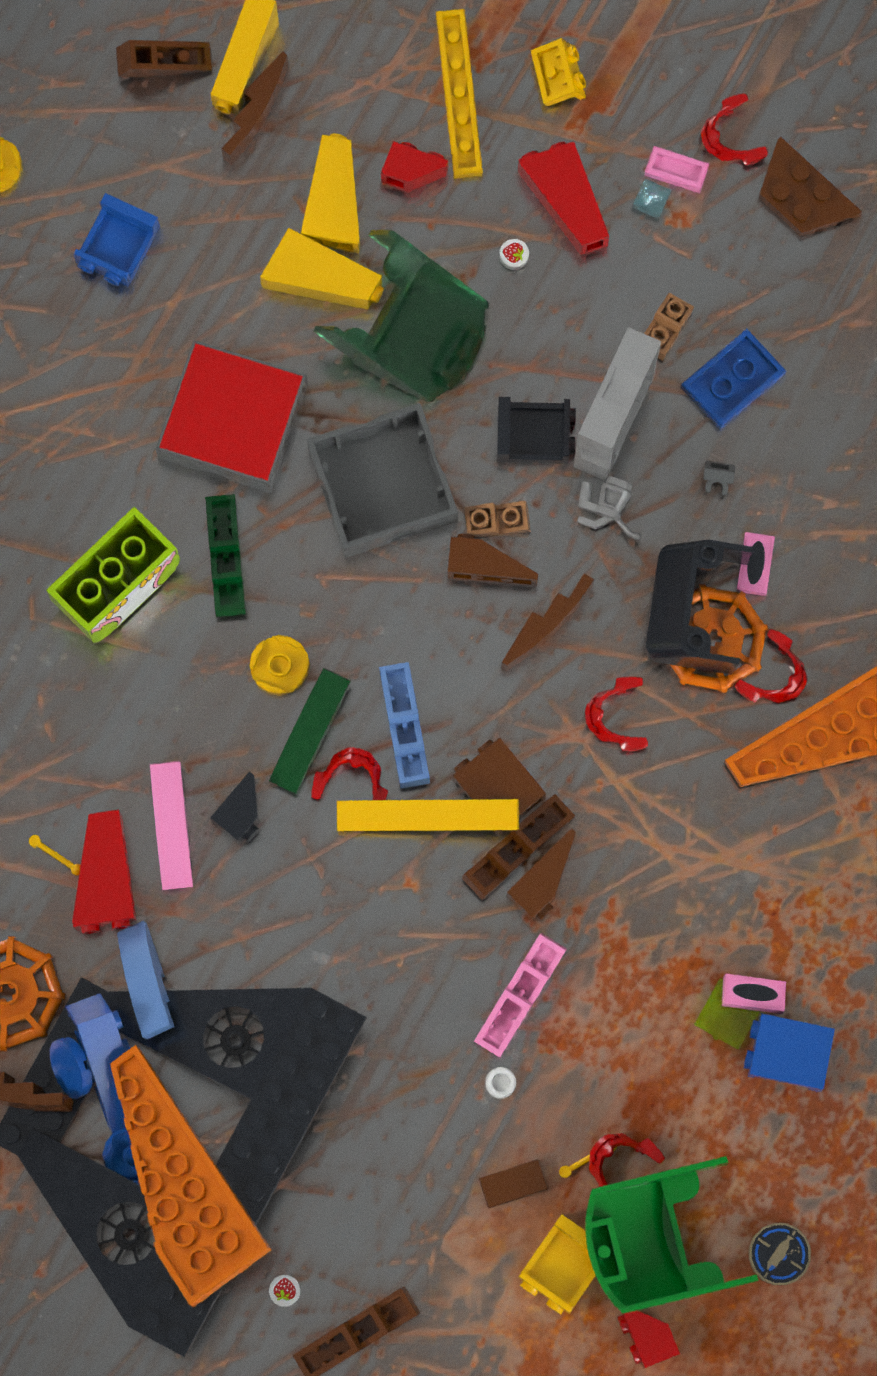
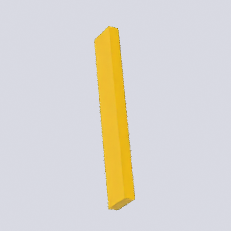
[436,9,483,179]
[337,799,519,831]

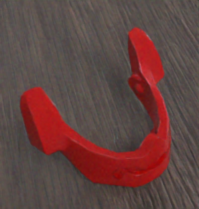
[701,93,768,165]
[735,629,808,703]
[585,677,648,752]
[311,747,388,800]
[589,1133,665,1187]

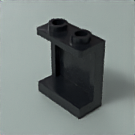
[497,397,576,464]

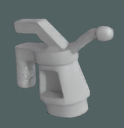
[577,476,641,540]

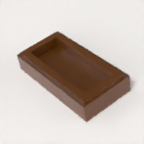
[479,1159,548,1209]

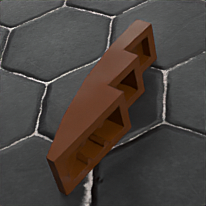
[221,51,288,166]
[501,573,594,672]
[462,794,575,900]
[0,1071,73,1112]
[292,1286,420,1376]

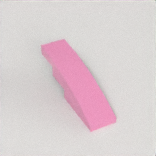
[150,761,193,890]
[474,933,567,1057]

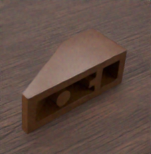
[116,40,212,77]
[448,533,538,587]
[506,828,576,922]

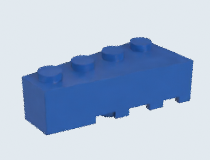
[65,993,130,1133]

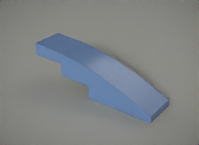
[379,662,430,789]
[117,920,174,1039]

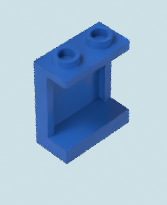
[73,193,160,287]
[744,1014,835,1092]

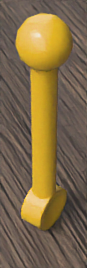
[29,835,81,875]
[559,1147,617,1178]

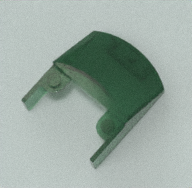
[313,230,489,402]

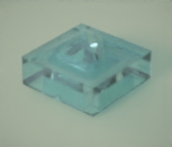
[632,179,672,219]

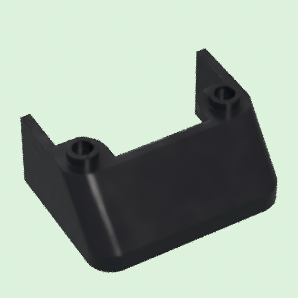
[644,540,755,675]

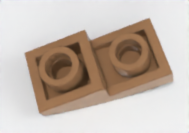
[644,293,694,361]
[464,501,531,537]

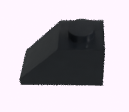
[210,771,259,846]

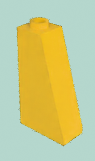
[211,0,279,115]
[301,134,360,254]
[260,228,384,310]

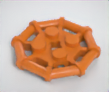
[670,583,769,693]
[0,936,66,1052]

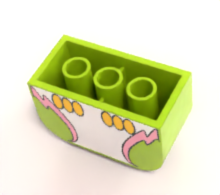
[46,507,180,643]

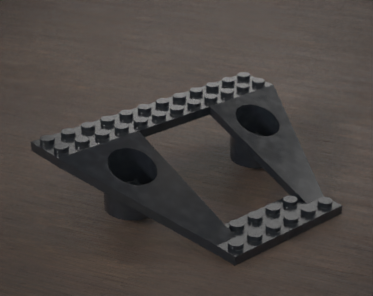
[0,977,367,1357]

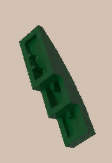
[205,494,246,617]
[269,668,351,794]

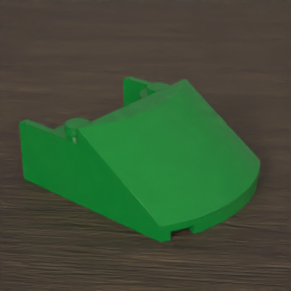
[585,1156,759,1314]

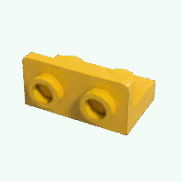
[531,38,586,107]

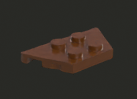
[759,136,862,237]

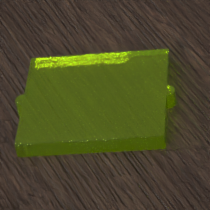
[694,978,760,1050]

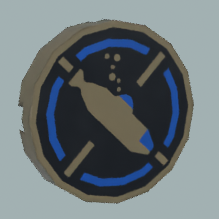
[749,1223,811,1285]

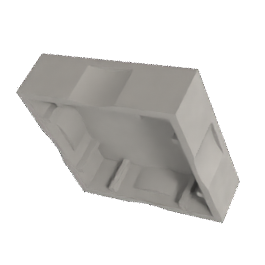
[573,327,662,481]

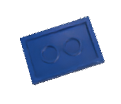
[680,329,786,430]

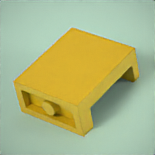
[518,1214,596,1315]

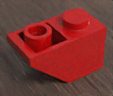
[381,141,448,192]
[617,1310,680,1368]

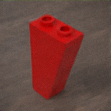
[518,141,609,255]
[72,809,137,935]

